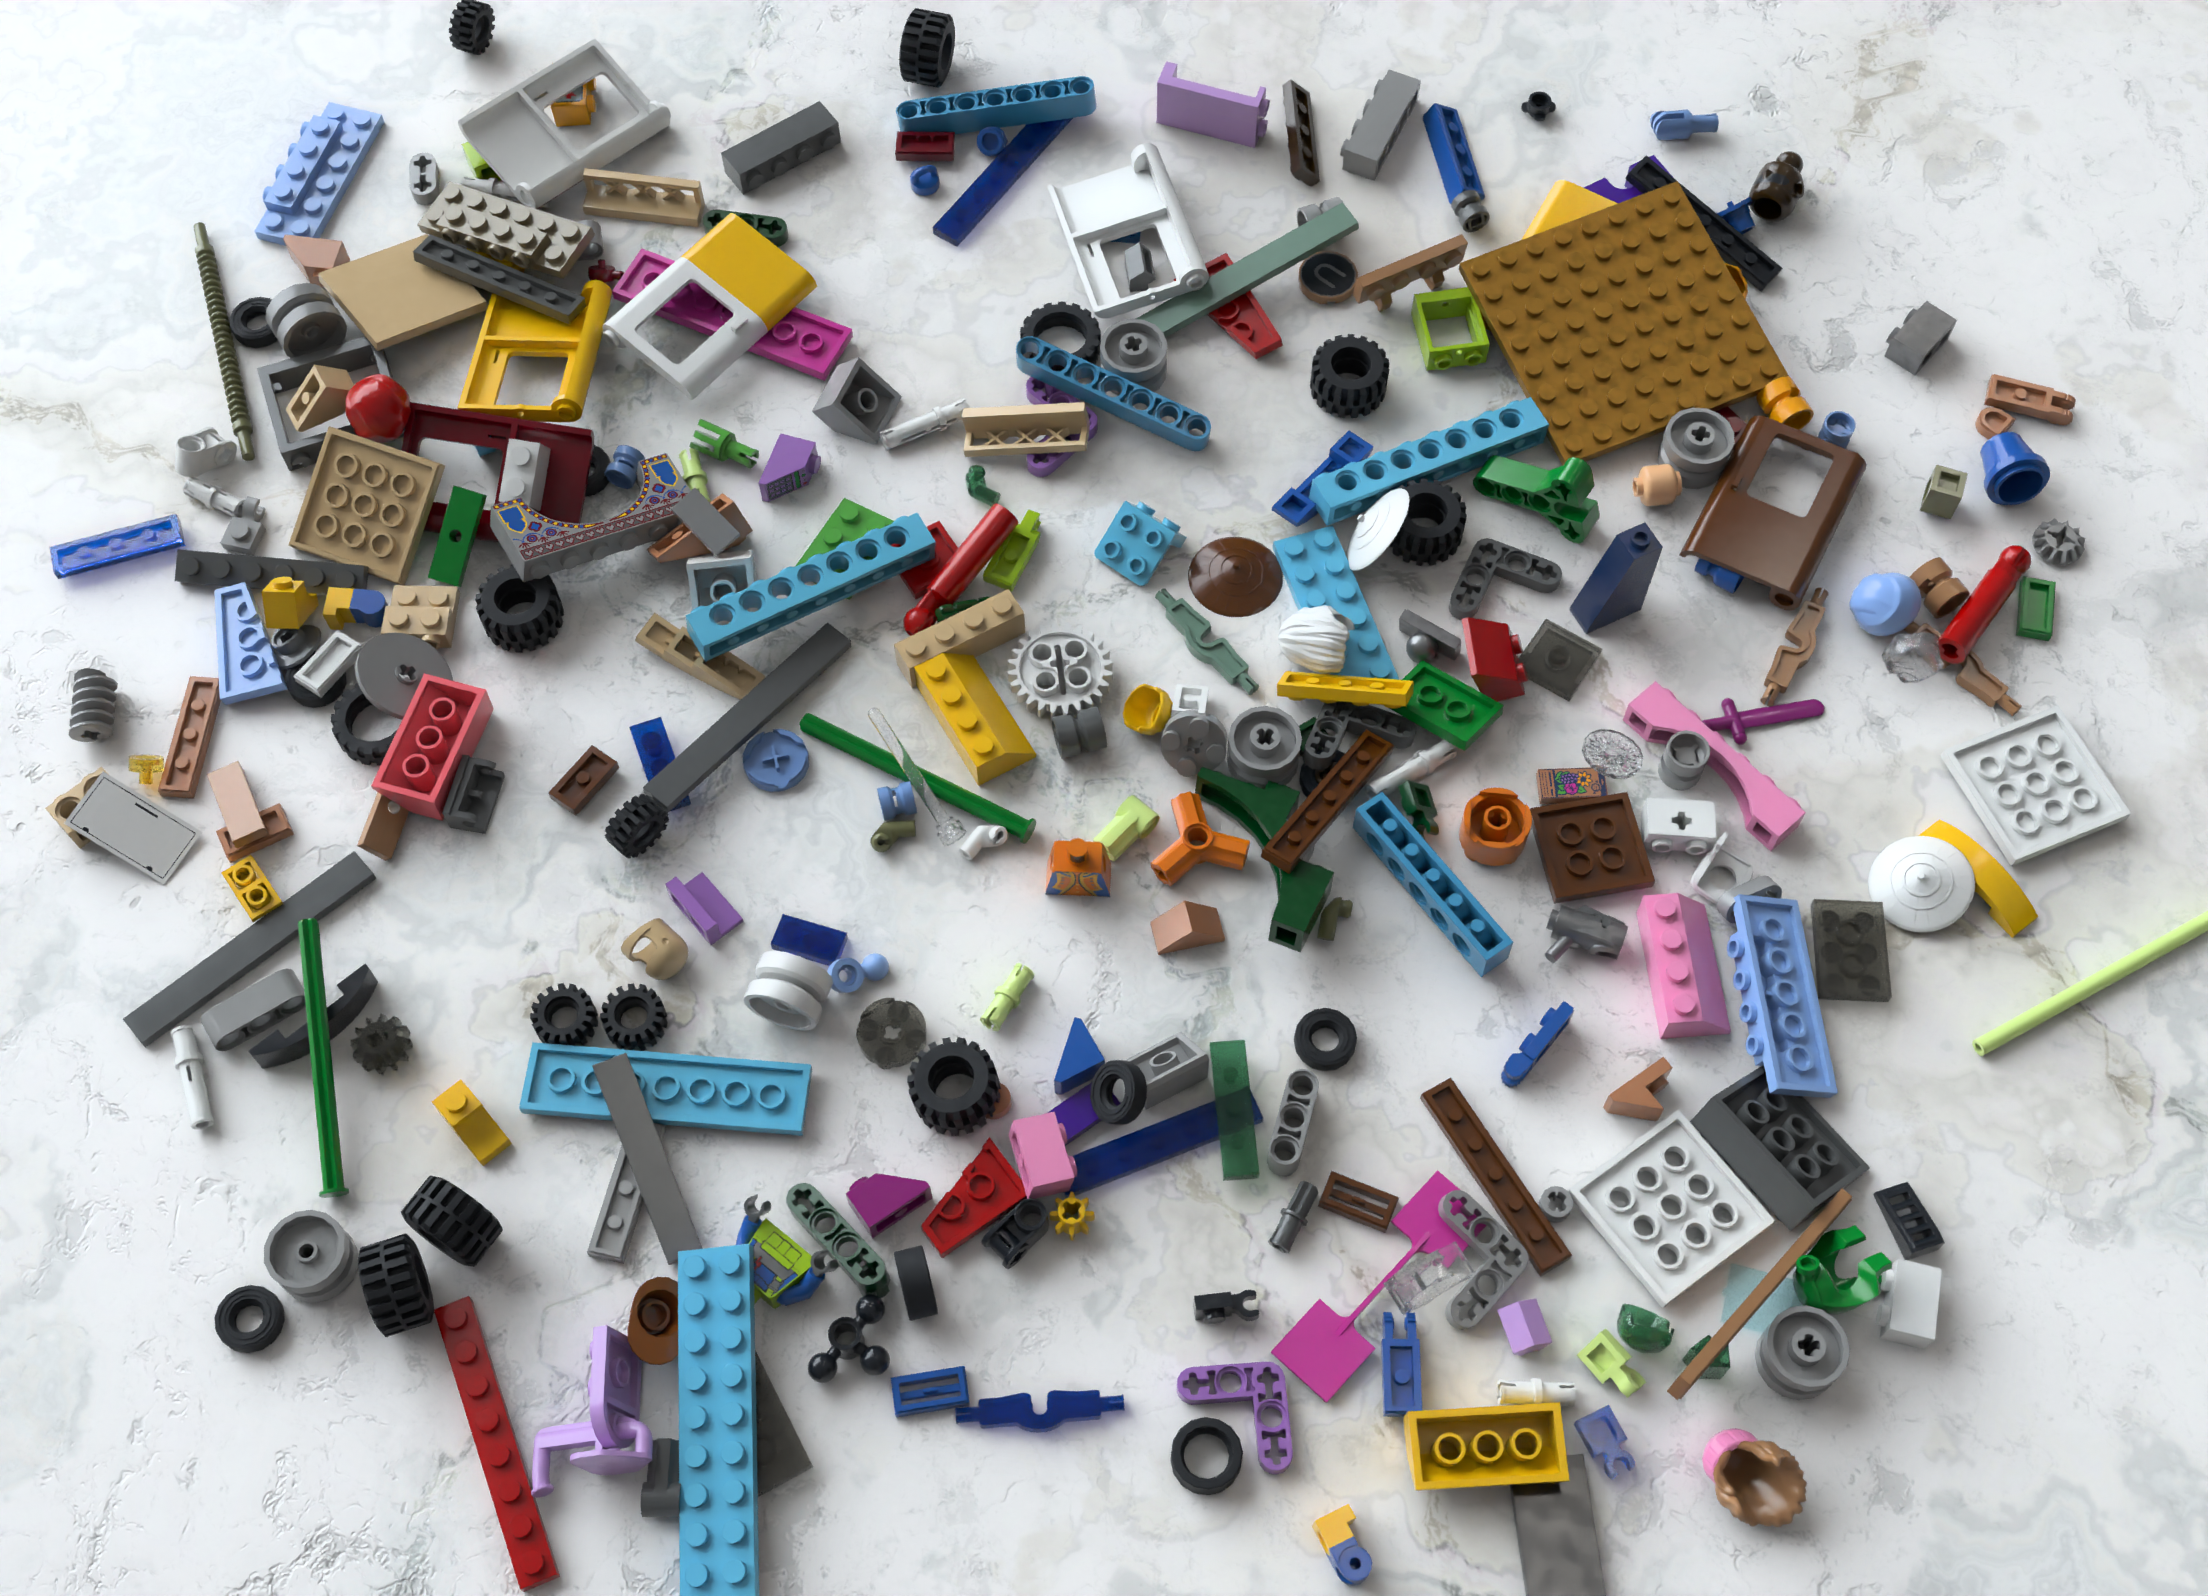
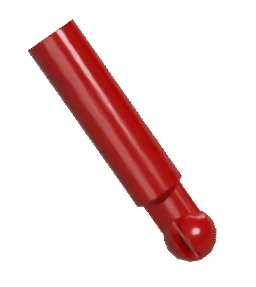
[903,503,1019,636]
[1935,545,2032,664]

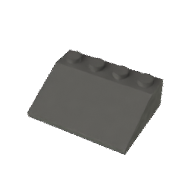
[1690,1066,1870,1231]

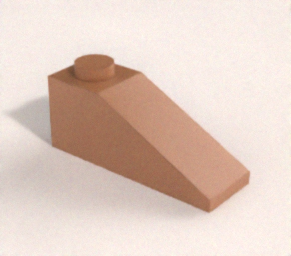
[646,493,753,563]

